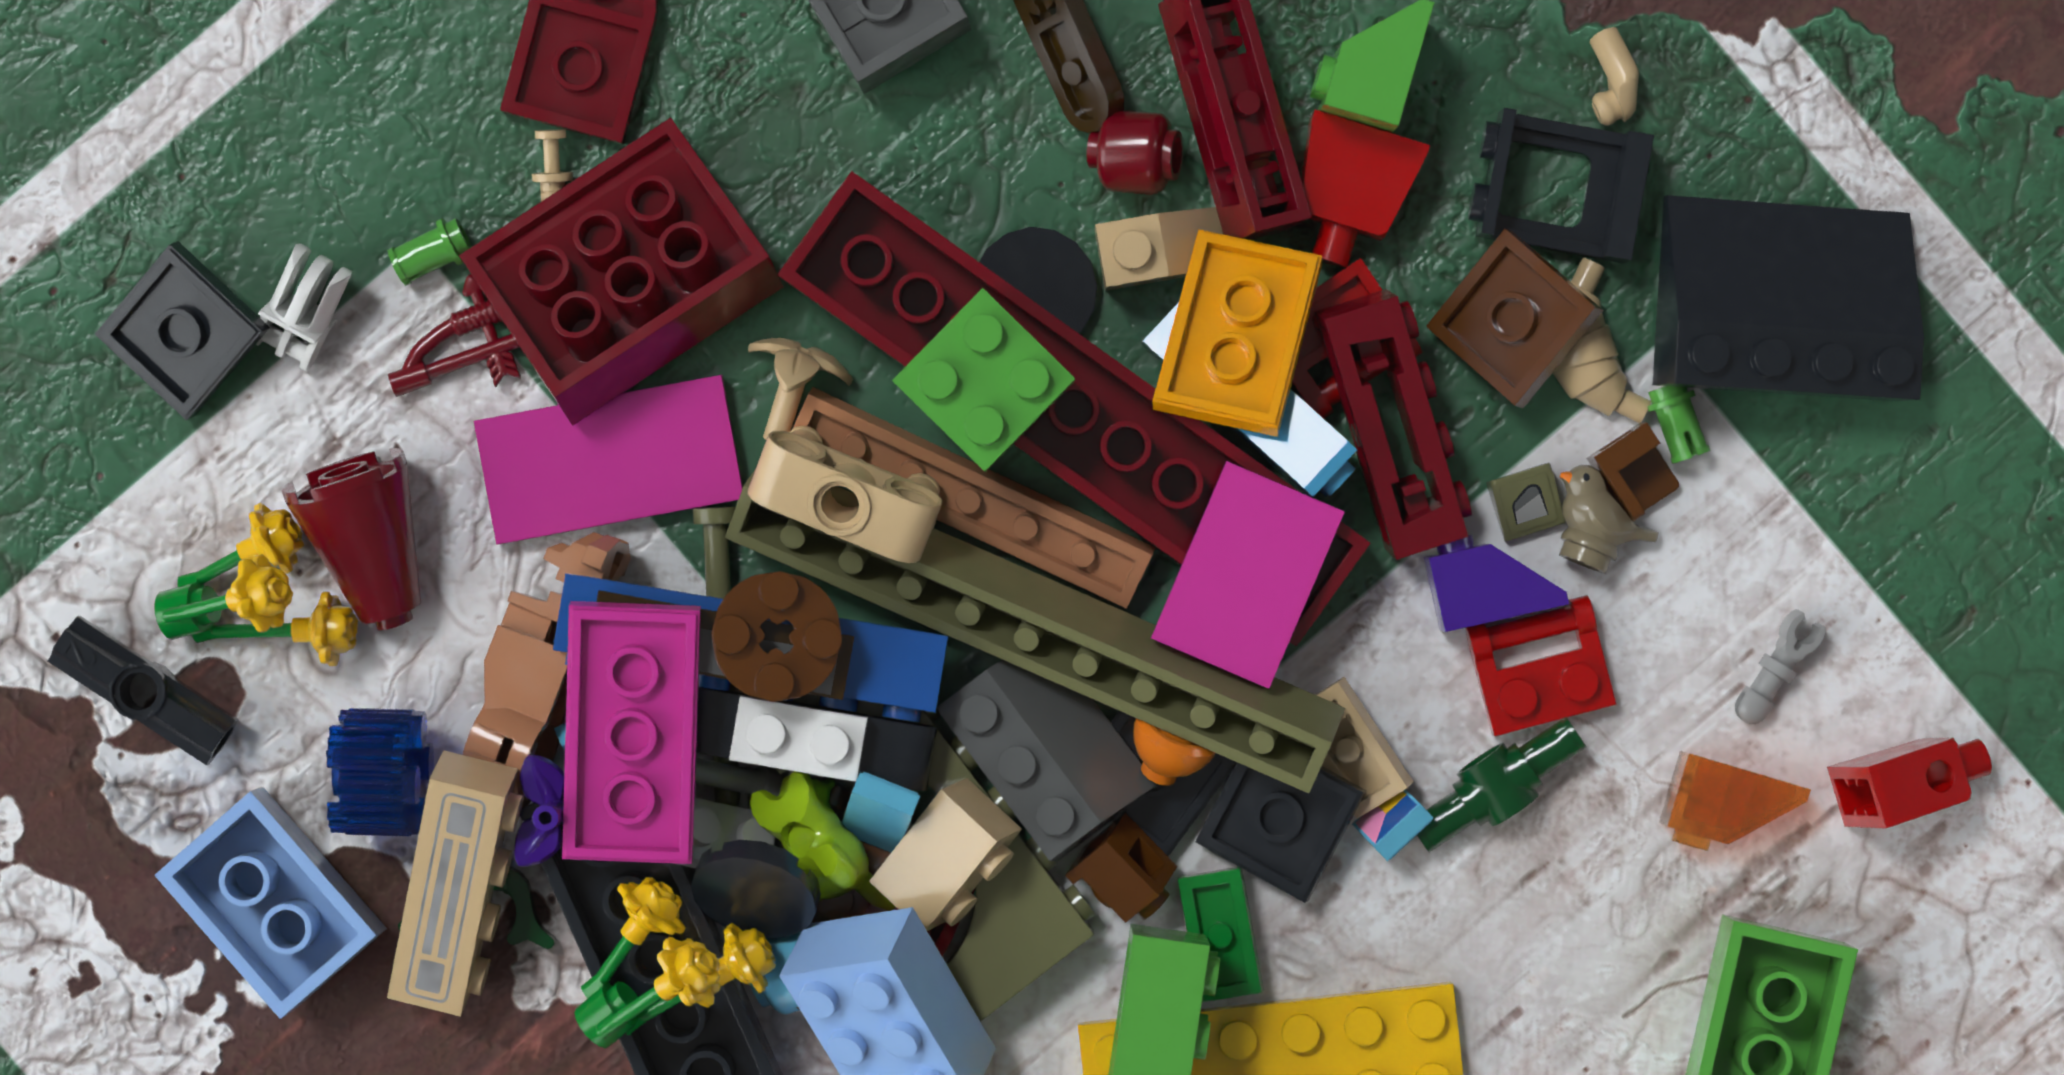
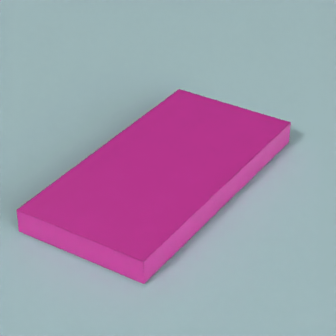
[474,375,743,545]
[562,601,701,864]

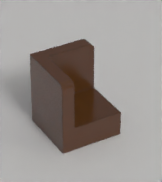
[1586,422,1679,521]

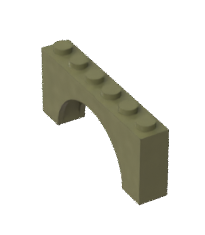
[775,694,1096,1022]

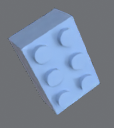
[154,787,387,1019]
[779,907,996,1075]

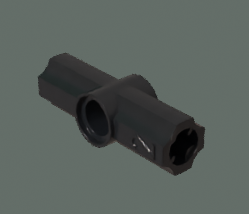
[47,616,239,765]

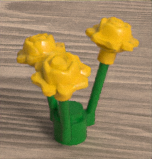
[154,502,359,666]
[574,877,776,1048]

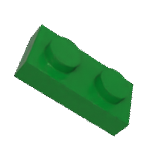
[1178,867,1264,1003]

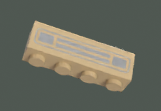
[387,750,524,1017]

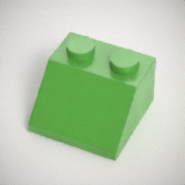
[1309,0,1435,133]

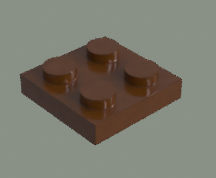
[1426,229,1604,408]

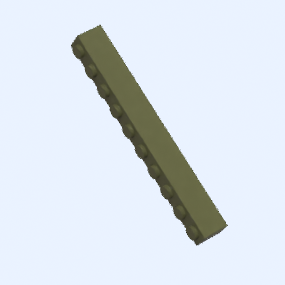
[725,470,1345,793]

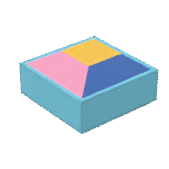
[1352,789,1433,861]

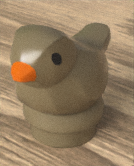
[1559,465,1659,574]

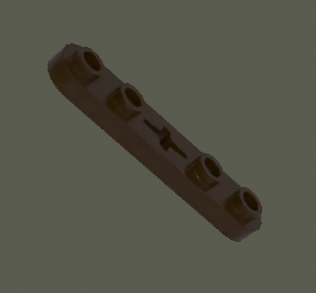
[1013,0,1124,133]

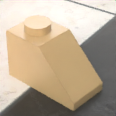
[1094,207,1223,291]

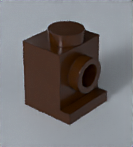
[1065,813,1178,923]

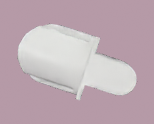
[256,244,352,372]

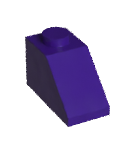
[1423,534,1569,632]

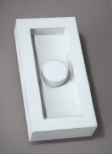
[729,695,868,782]

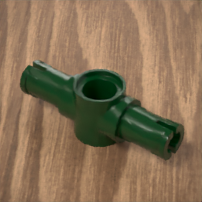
[1417,717,1587,853]

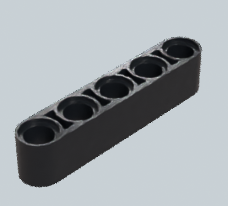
[696,687,938,791]

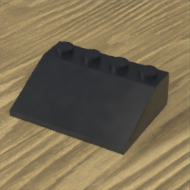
[1652,195,1924,401]

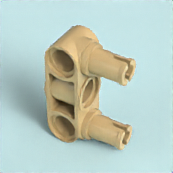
[748,425,942,563]

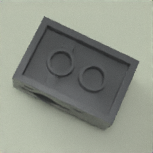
[807,0,971,94]

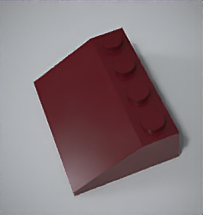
[459,117,783,426]

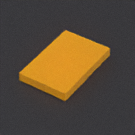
[1152,229,1322,437]

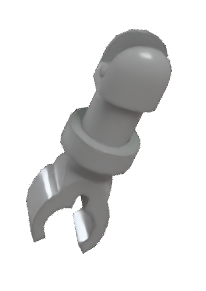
[1735,609,1826,724]

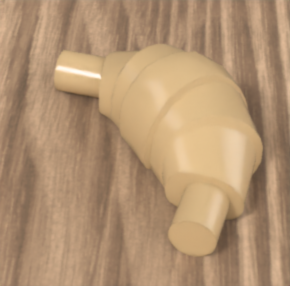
[1553,258,1651,423]

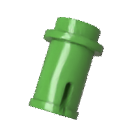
[387,218,472,286]
[1647,386,1711,464]

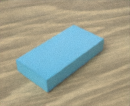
[842,772,920,852]

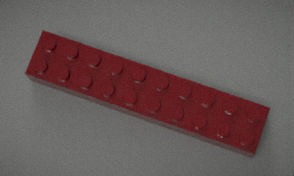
[777,171,1371,647]

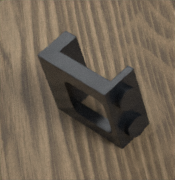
[1468,107,1654,264]

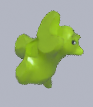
[750,771,895,911]

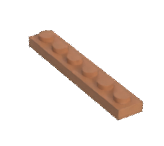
[793,387,1155,609]

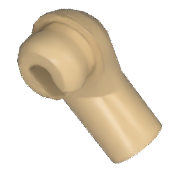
[1589,27,1639,126]

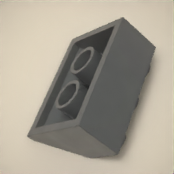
[936,660,1158,861]

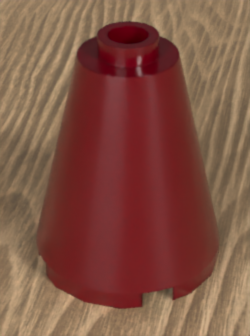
[282,448,421,631]

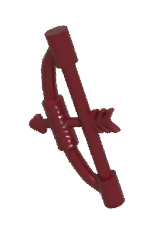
[388,274,521,397]

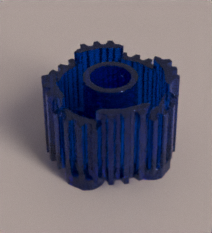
[326,708,434,837]

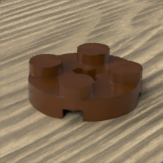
[711,571,842,702]

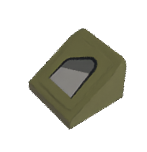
[1486,463,1565,542]

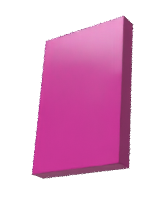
[1151,461,1345,689]

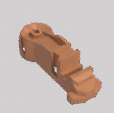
[463,532,631,808]

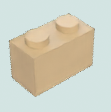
[869,778,1022,931]

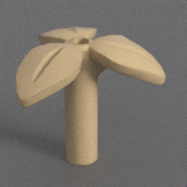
[748,338,853,440]

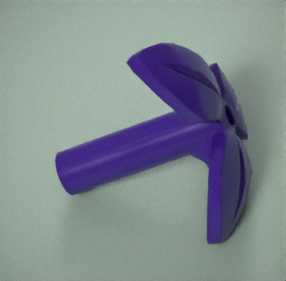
[514,755,564,867]

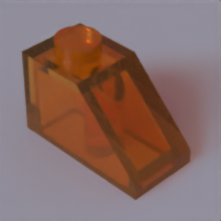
[1659,750,1811,851]

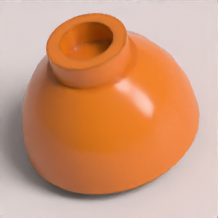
[1133,718,1216,786]

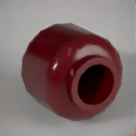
[1087,110,1183,195]

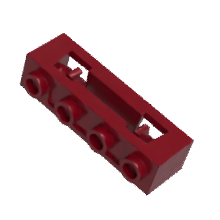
[1158,0,1312,240]
[1314,289,1472,560]

